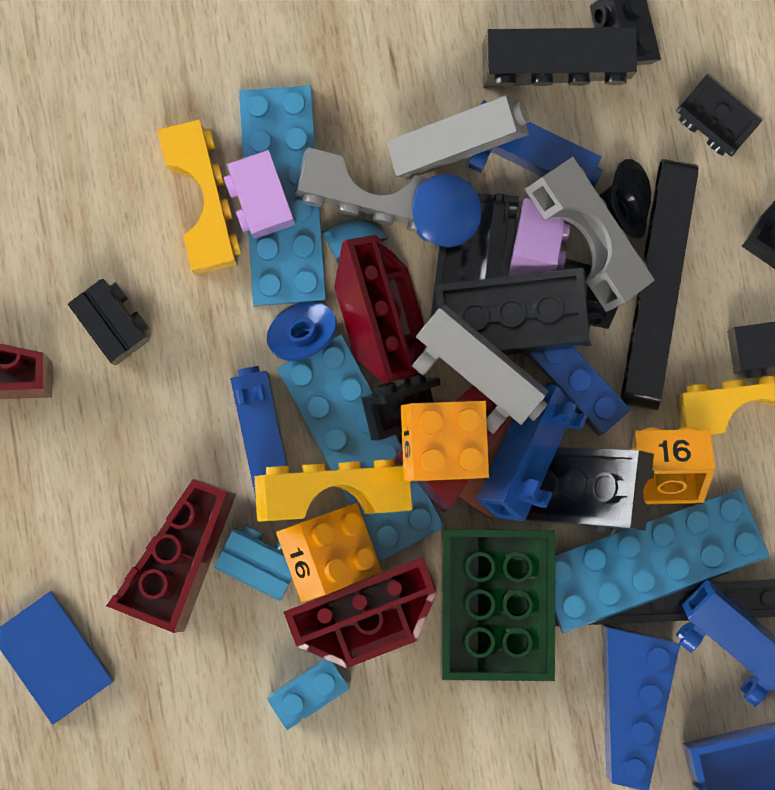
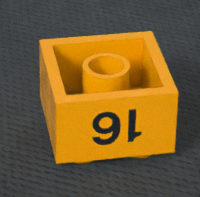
[401,401,489,481]
[630,427,715,504]
[276,503,382,602]

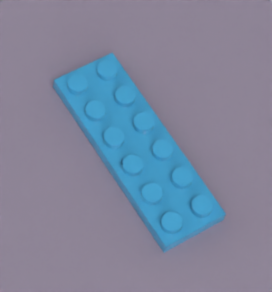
[239,85,326,307]
[277,334,445,561]
[555,489,770,634]

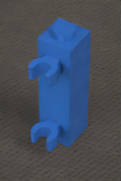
[468,100,603,188]
[230,366,290,498]
[476,383,587,521]
[676,578,775,707]

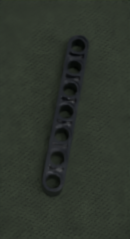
[621,159,699,410]

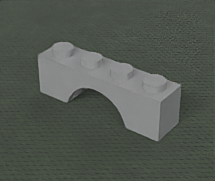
[294,147,429,233]
[525,157,655,312]

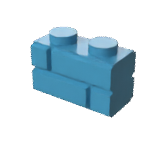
[214,525,292,601]
[267,659,351,730]

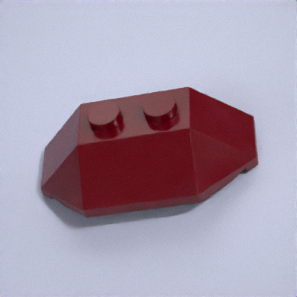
[334,235,426,384]
[284,557,437,668]

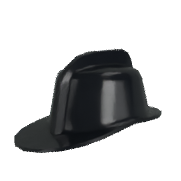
[599,159,652,238]

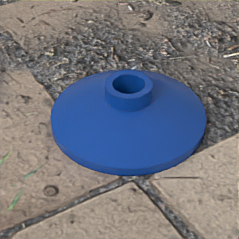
[267,302,337,361]

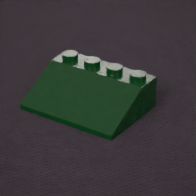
[440,529,555,681]

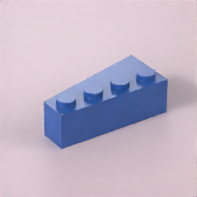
[602,624,680,790]

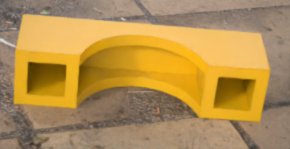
[157,119,241,275]
[677,376,775,435]
[254,459,412,522]

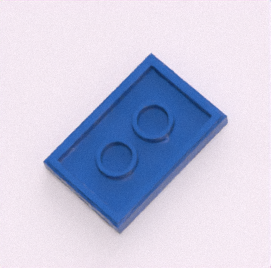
[0,591,115,725]

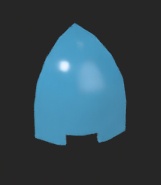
[322,219,389,263]

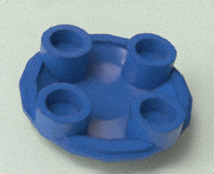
[412,174,482,247]

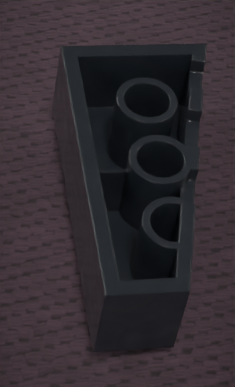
[482,27,637,88]

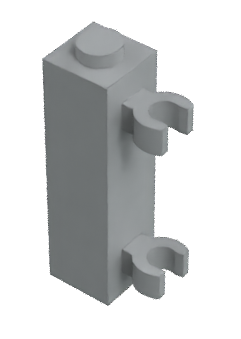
[386,95,529,178]
[412,305,548,434]

